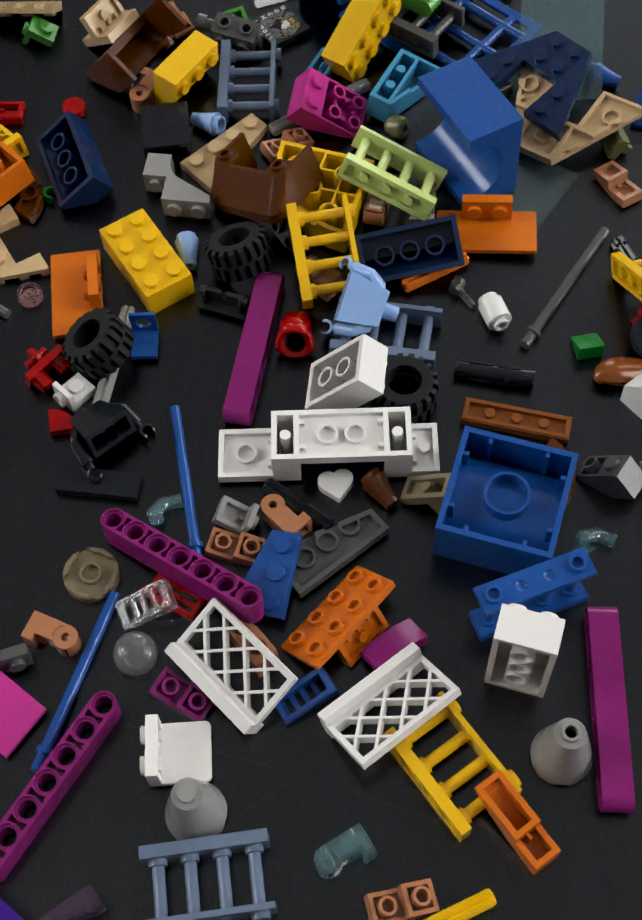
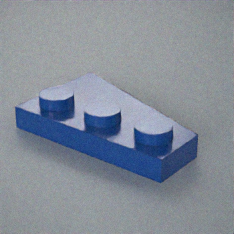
[244,530,303,621]

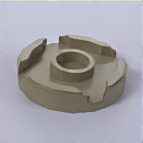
[62,547,121,603]

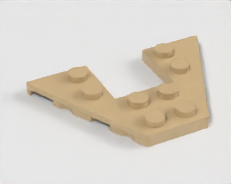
[515,66,642,166]

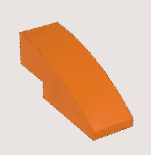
[474,769,561,876]

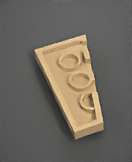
[0,1,63,17]
[180,113,268,194]

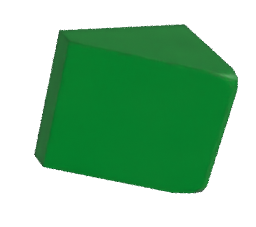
[571,333,605,360]

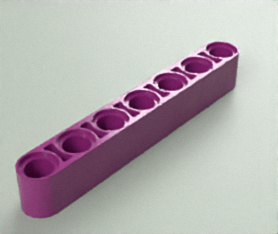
[222,272,285,426]
[100,508,265,624]
[584,606,635,813]
[0,691,122,883]

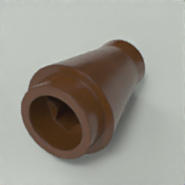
[360,468,399,510]

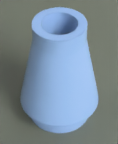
[190,112,226,136]
[174,231,199,270]

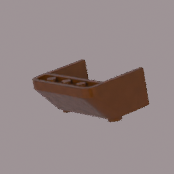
[85,0,187,94]
[211,132,324,224]

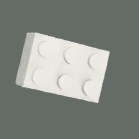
[305,333,388,410]

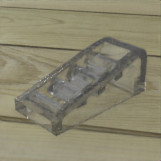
[115,578,178,631]

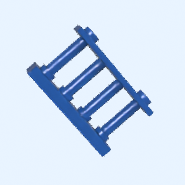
[468,547,598,641]

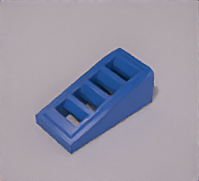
[275,667,340,725]

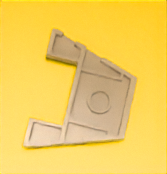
[0,204,51,284]

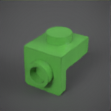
[21,14,59,47]

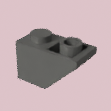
[576,455,642,499]

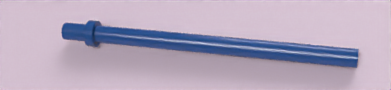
[170,405,204,555]
[30,591,121,773]

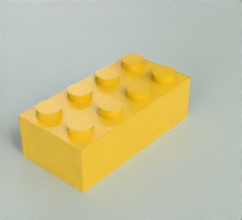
[321,0,402,83]
[99,208,195,313]

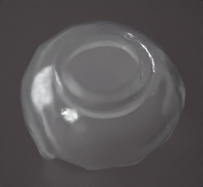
[113,631,158,677]

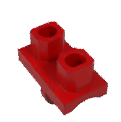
[24,344,72,393]

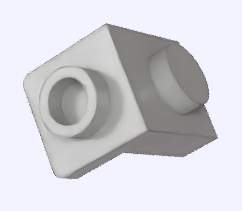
[212,495,260,535]

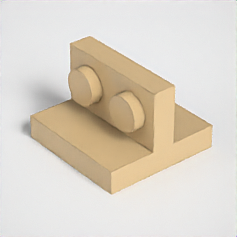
[79,0,140,47]

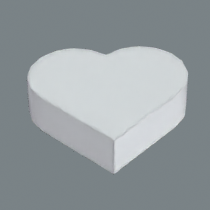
[317,469,353,503]

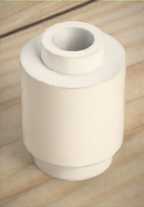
[478,292,512,331]

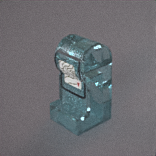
[314,823,377,879]

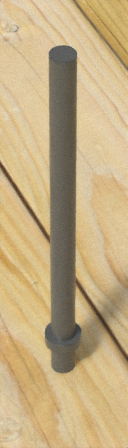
[520,226,610,349]

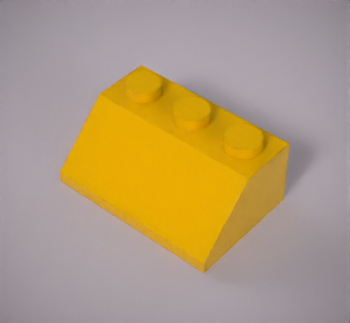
[153,30,219,105]

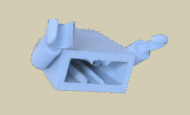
[321,257,400,337]

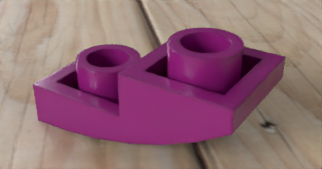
[360,618,428,670]
[147,666,214,721]

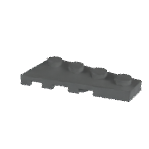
[292,508,390,599]

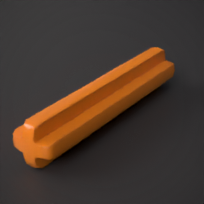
[401,251,469,293]

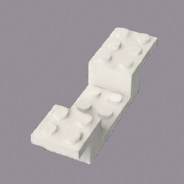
[218,406,440,483]

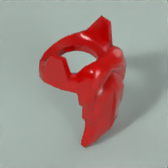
[275,310,315,357]

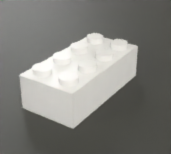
[484,603,566,698]

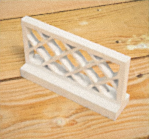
[164,597,298,735]
[317,642,461,770]

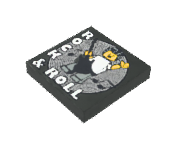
[253,3,311,49]

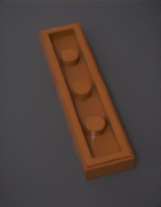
[460,397,573,445]

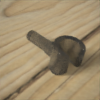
[449,275,476,309]

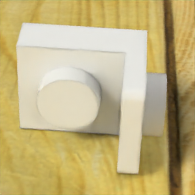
[51,372,96,412]

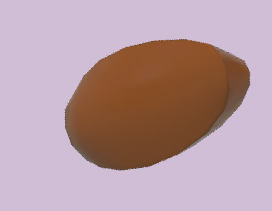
[593,357,642,386]

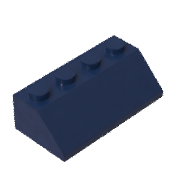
[36,110,113,209]
[355,214,465,282]

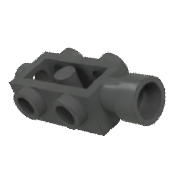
[195,11,264,51]

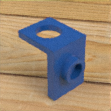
[129,312,159,360]

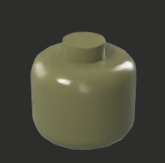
[384,115,410,140]

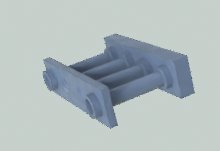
[217,39,281,124]
[329,296,443,371]
[138,828,278,920]

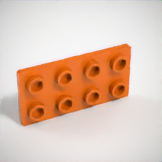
[437,194,537,254]
[50,250,104,339]
[281,566,396,670]

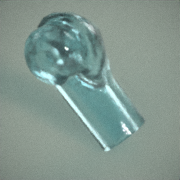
[146,494,183,525]
[574,527,617,550]

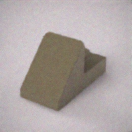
[400,473,451,515]

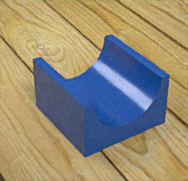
[416,56,524,208]
[433,426,579,574]

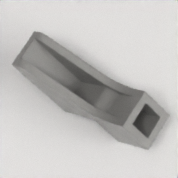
[143,153,213,219]

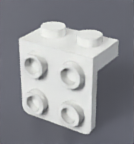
[139,714,212,787]

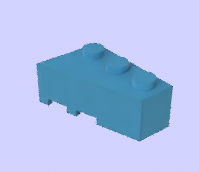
[365,48,441,123]

